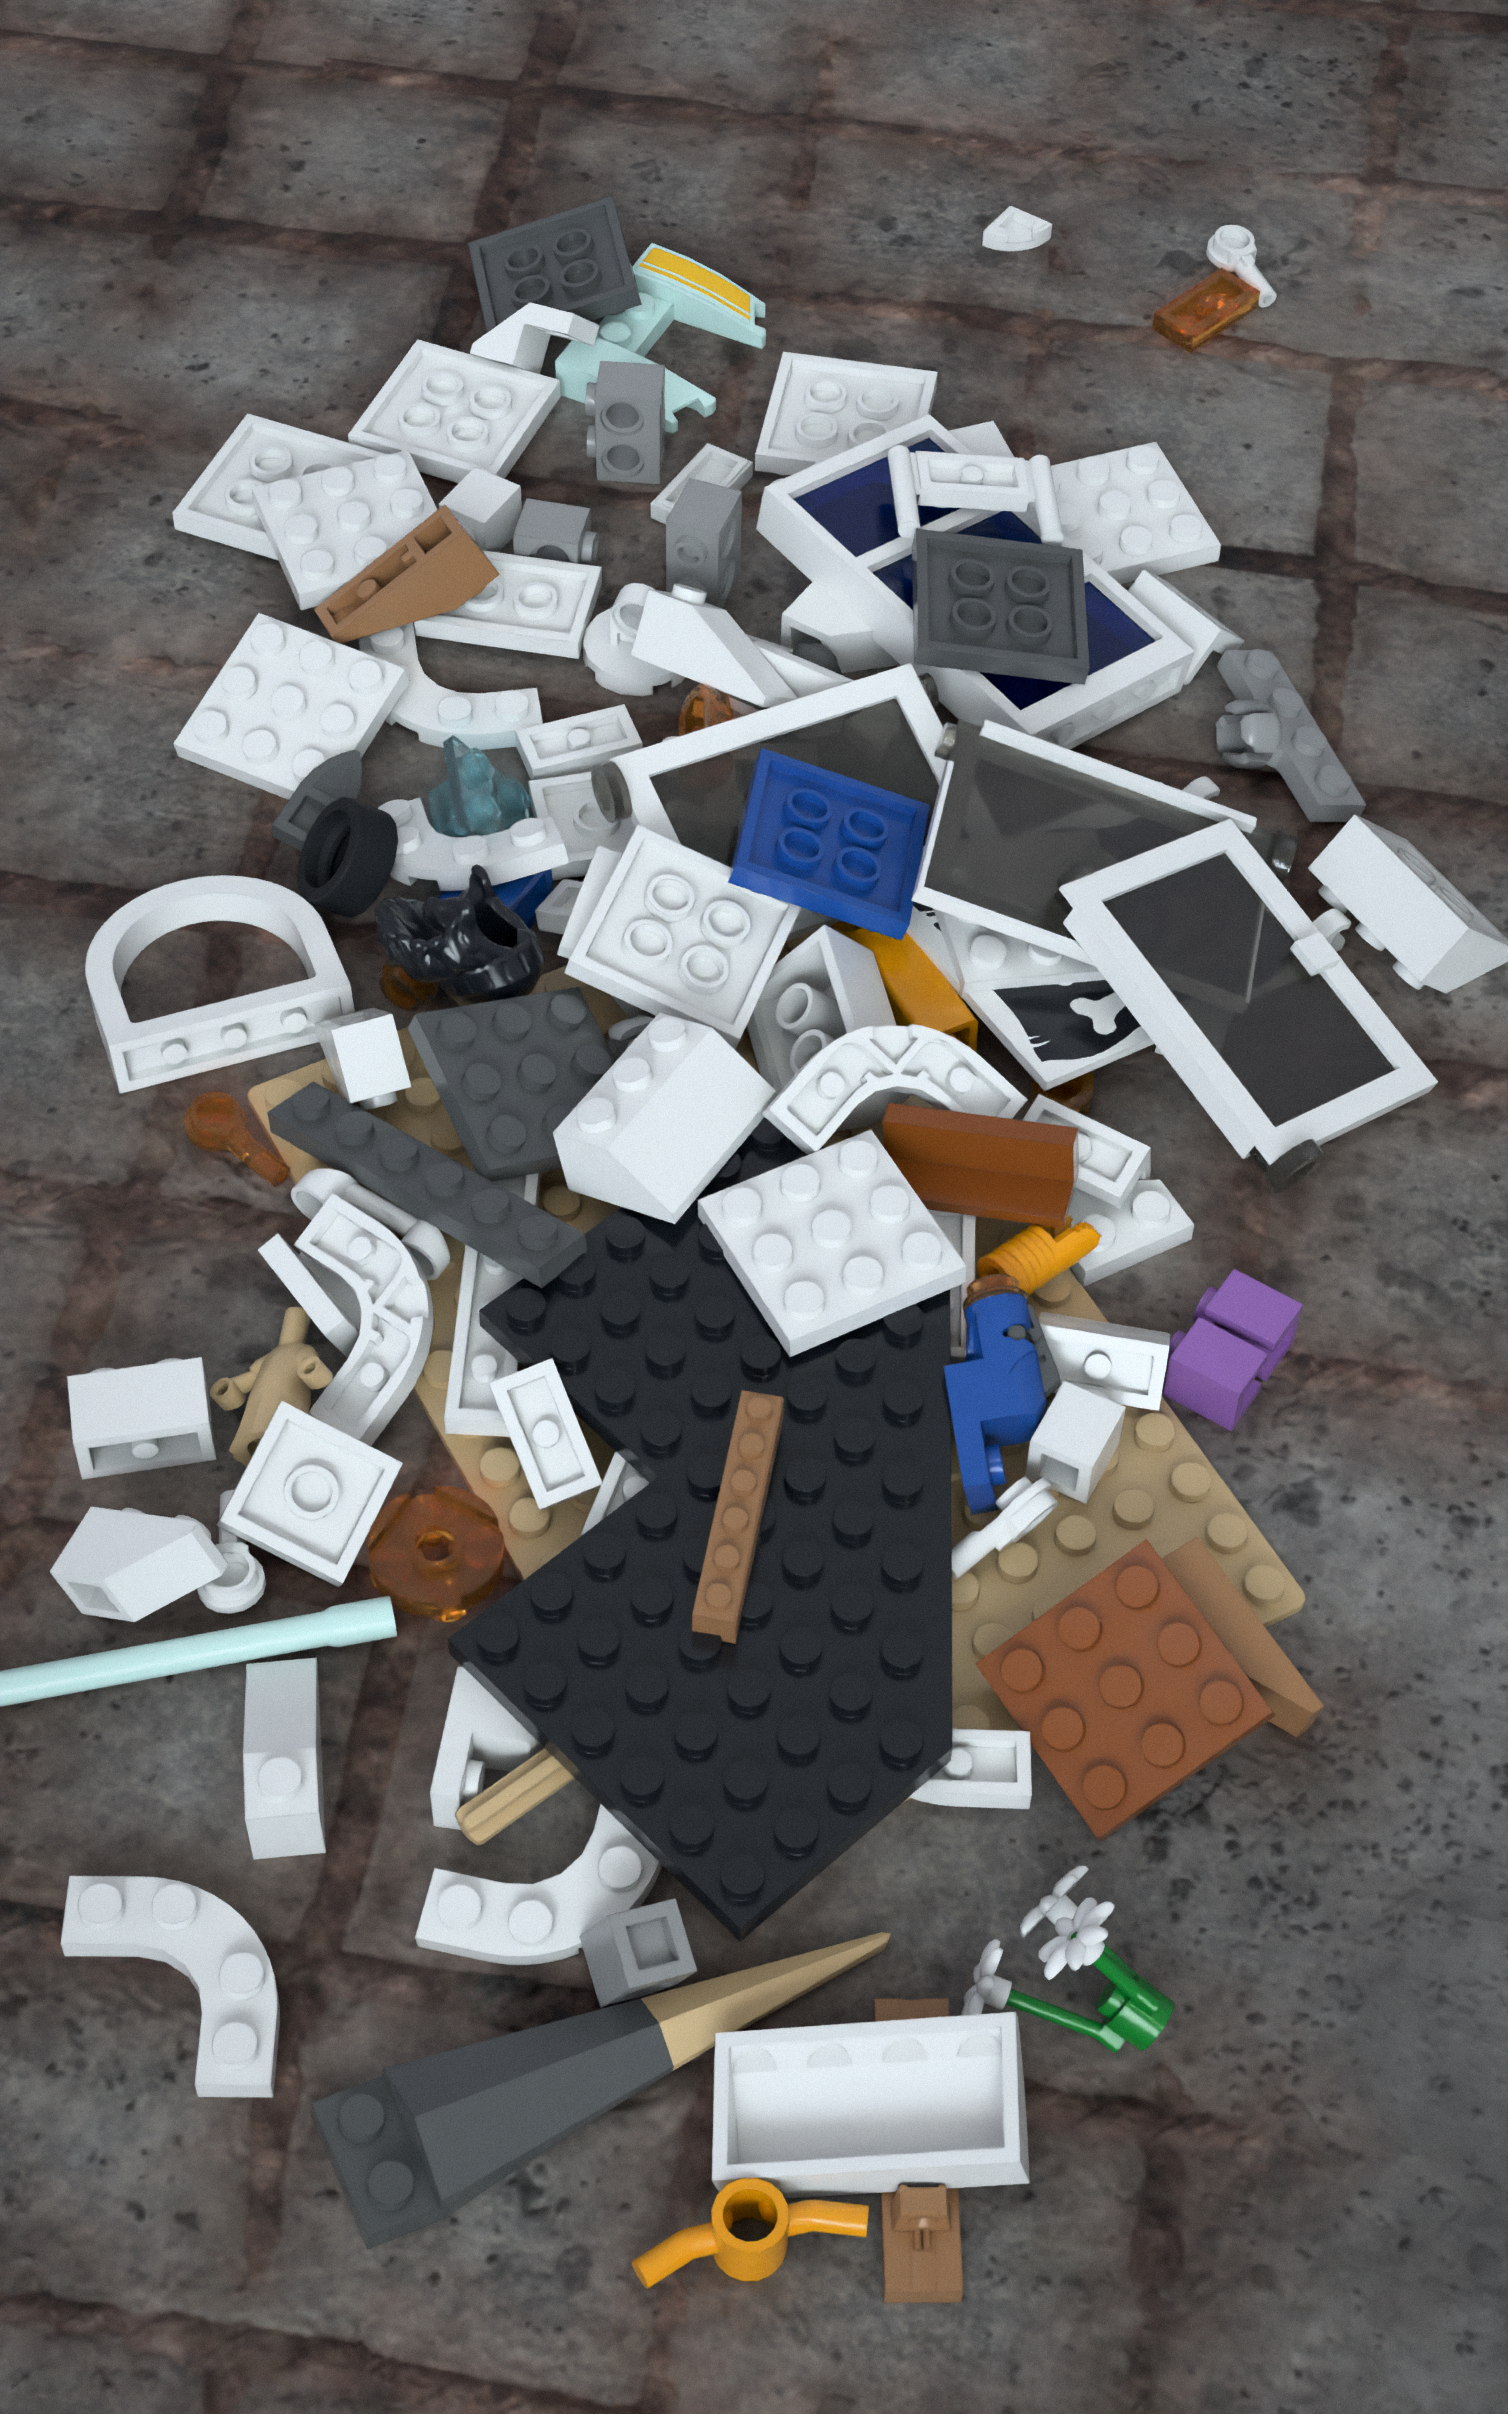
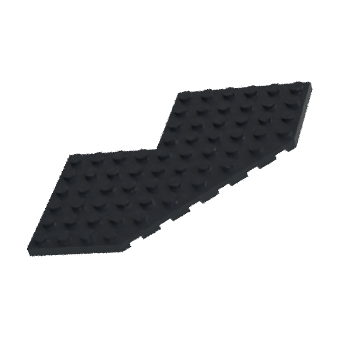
[448,1117,952,1942]

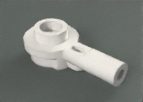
[1206,225,1277,308]
[952,1476,1059,1580]
[197,1490,266,1614]

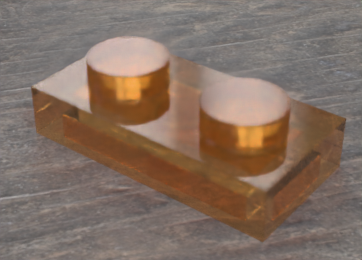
[1152,267,1260,353]

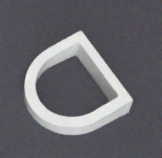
[85,875,355,1094]

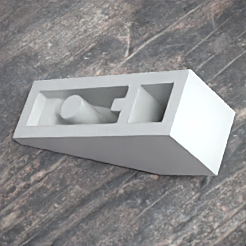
[631,584,798,708]
[243,1658,326,1860]

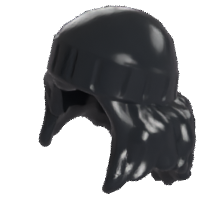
[374,864,545,1006]

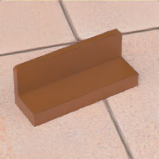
[882,1103,1079,1227]

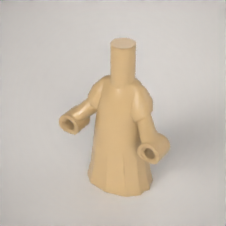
[210,1307,333,1467]

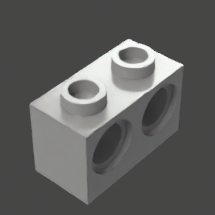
[585,361,665,484]
[666,478,742,609]

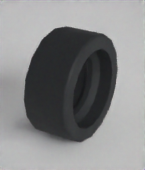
[297,797,398,918]

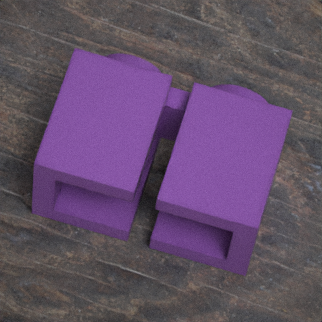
[1163,1269,1303,1431]

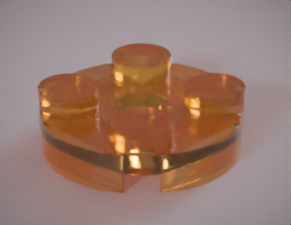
[368,1486,505,1623]

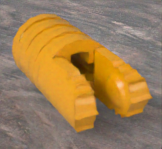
[977,1214,1102,1298]

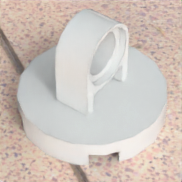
[583,583,685,696]

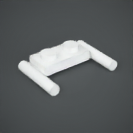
[887,445,1064,546]

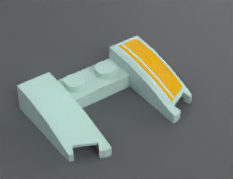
[555,243,766,434]

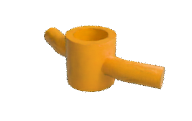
[631,2178,869,2289]

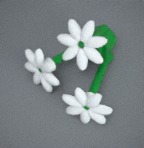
[961,1866,1174,2053]

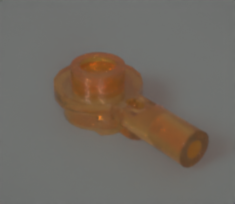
[183,1091,290,1187]

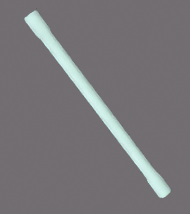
[0,1595,397,1707]

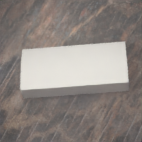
[712,2012,1030,2199]

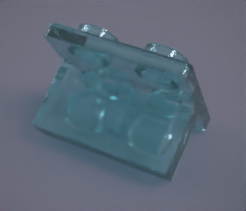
[428,735,531,837]

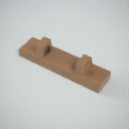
[873,1998,963,2303]

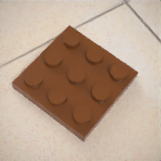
[976,1539,1276,1841]

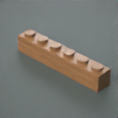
[692,1390,784,1644]

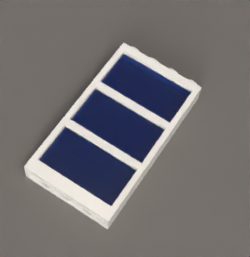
[756,414,1195,750]

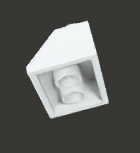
[1308,814,1508,993]
[747,925,912,1131]
[553,1012,777,1224]

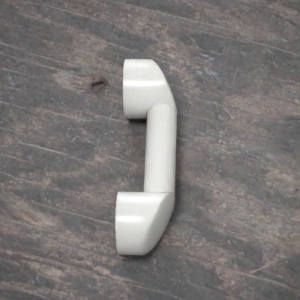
[291,1169,450,1280]

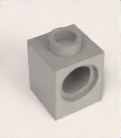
[513,498,599,565]
[579,1898,697,2009]

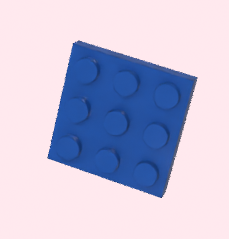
[728,748,930,941]

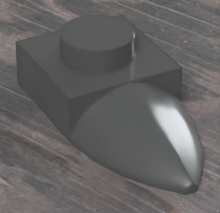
[272,749,363,851]

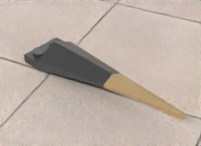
[311,1932,891,2250]

